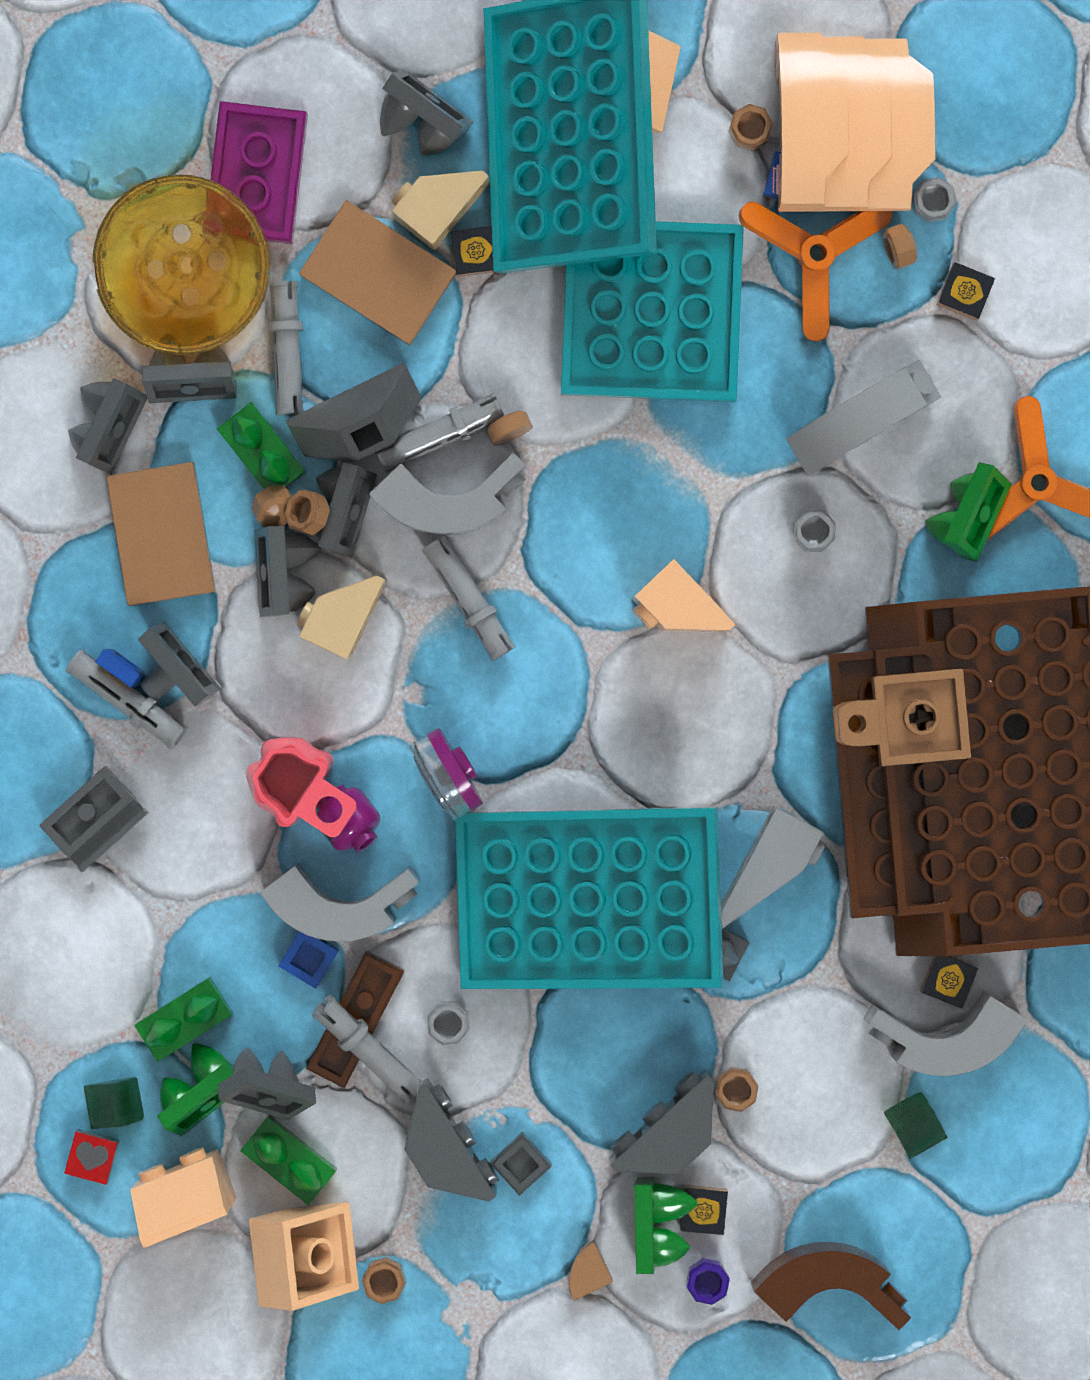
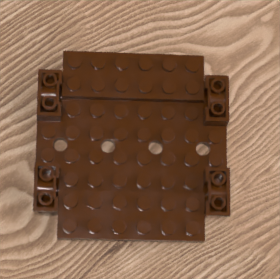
[827,586,1090,957]

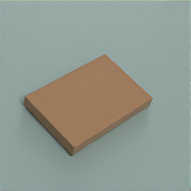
[299,200,457,346]
[106,462,216,606]

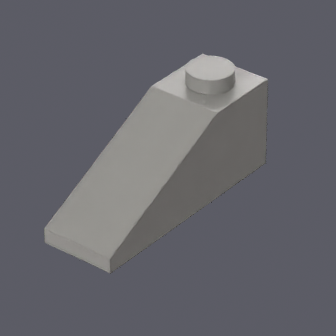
[721,806,825,929]

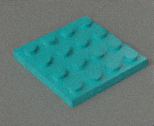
[561,221,744,402]

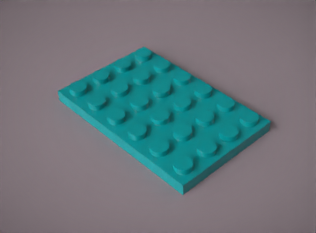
[483,0,657,274]
[455,807,724,989]

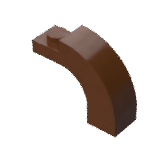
[751,1242,911,1330]

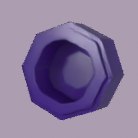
[686,1258,730,1305]

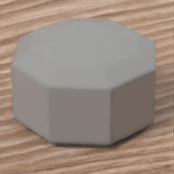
[912,177,956,223]
[793,510,835,552]
[427,1001,469,1045]

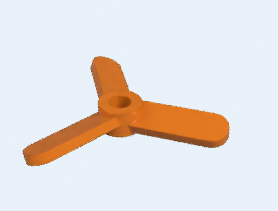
[738,202,892,342]
[986,396,1090,542]

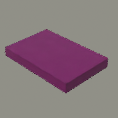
[204,101,308,245]

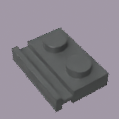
[39,766,149,873]

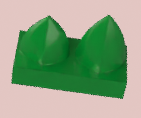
[217,402,306,489]
[925,462,1012,562]
[134,977,233,1062]
[157,1043,234,1136]
[240,1115,337,1206]
[634,1177,698,1274]

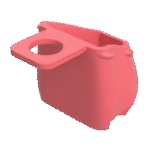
[246,737,357,837]

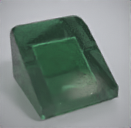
[83,1077,144,1129]
[884,1092,948,1159]

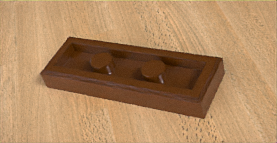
[306,950,405,1089]

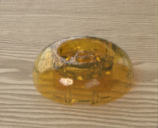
[92,174,271,355]

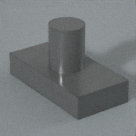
[138,622,221,707]

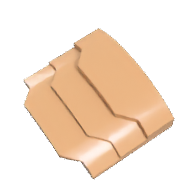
[775,33,935,212]

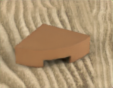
[569,1239,613,1301]

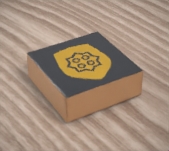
[451,226,493,277]
[936,262,995,321]
[920,956,978,1009]
[679,1185,728,1235]

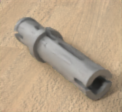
[268,281,304,416]
[376,393,505,473]
[422,536,516,662]
[65,649,188,750]
[312,995,423,1103]

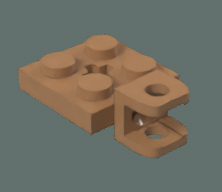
[832,669,971,766]

